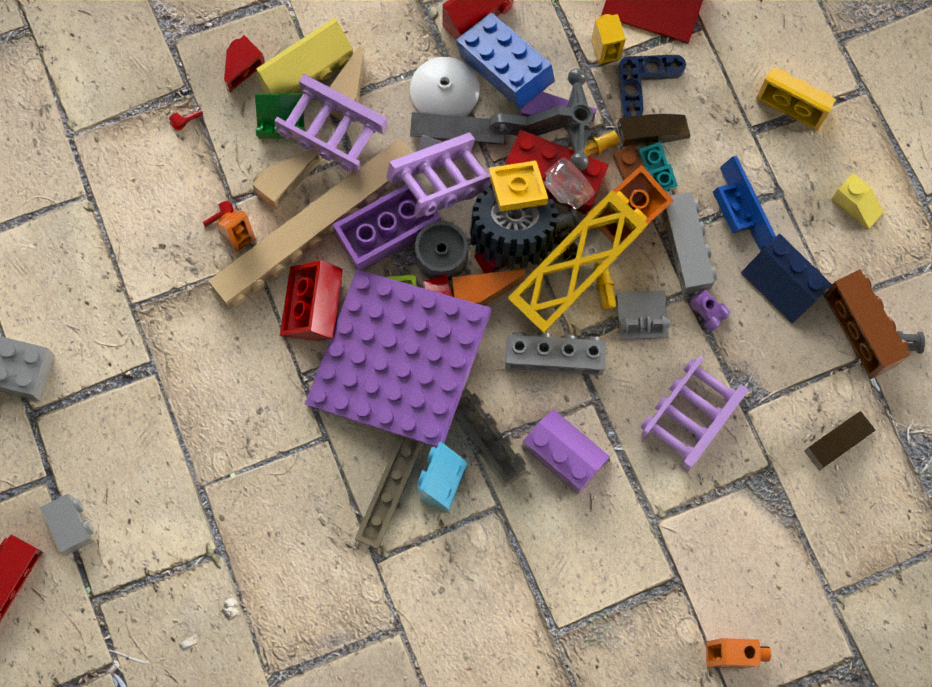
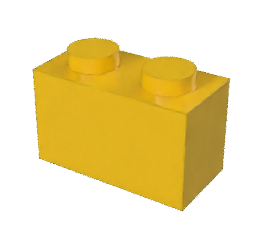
[591,14,626,65]

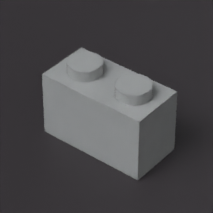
[40,494,94,556]

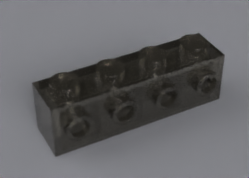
[453,389,526,488]

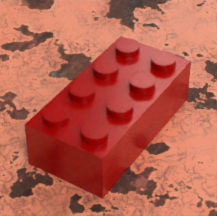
[505,129,609,215]

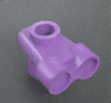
[690,289,730,331]

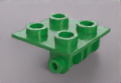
[255,93,305,139]

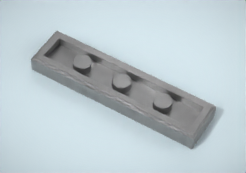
[410,112,505,145]

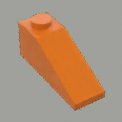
[217,210,256,253]
[452,269,525,306]

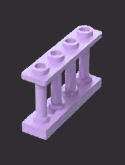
[274,74,388,173]
[386,132,493,218]
[640,355,749,472]

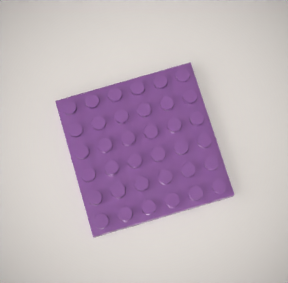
[305,270,492,448]

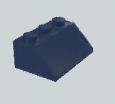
[741,234,832,324]

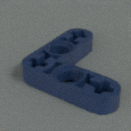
[618,55,686,118]

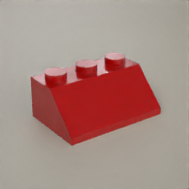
[442,0,513,40]
[280,260,343,341]

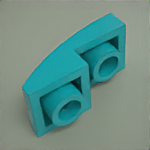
[638,142,678,191]

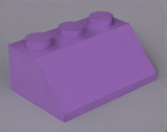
[522,409,610,494]

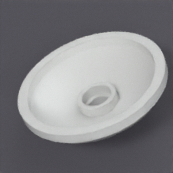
[410,57,480,117]

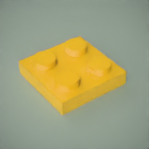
[489,161,548,212]

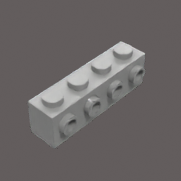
[662,192,717,294]
[505,332,606,375]

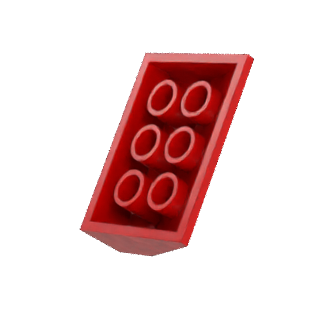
[601,0,703,44]

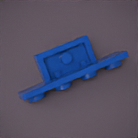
[712,156,776,249]

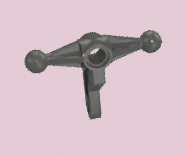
[489,68,593,171]

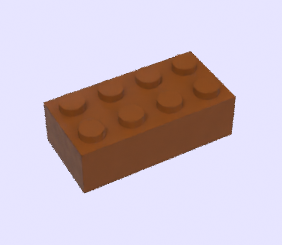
[823,269,910,379]

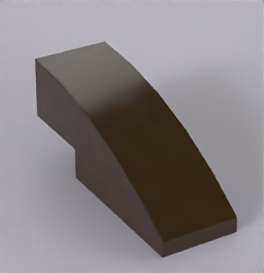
[617,114,691,147]
[804,411,876,471]

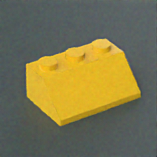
[756,67,836,131]

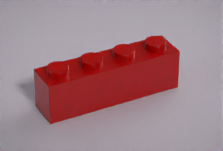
[0,534,43,622]

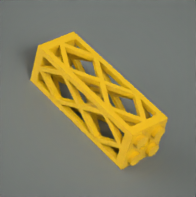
[508,190,648,333]

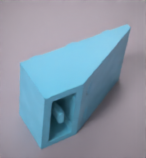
[417,442,467,512]

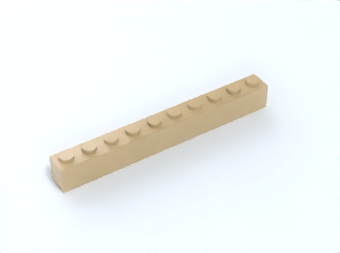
[208,138,412,309]

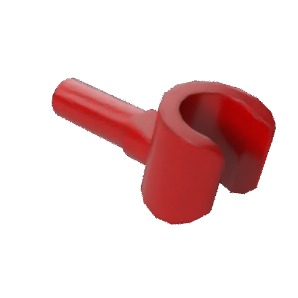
[169,110,203,131]
[202,201,234,227]

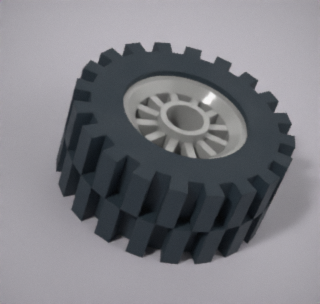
[470,187,558,269]

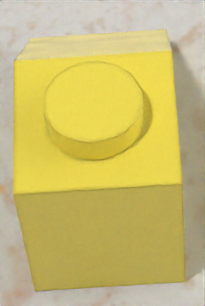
[832,173,884,230]

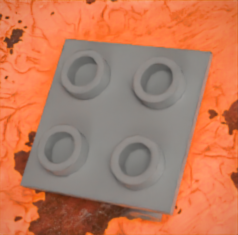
[617,291,670,340]

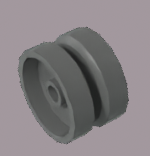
[415,221,468,280]

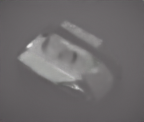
[543,157,595,210]

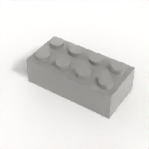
[0,336,55,401]

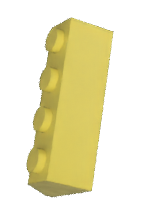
[256,18,353,94]

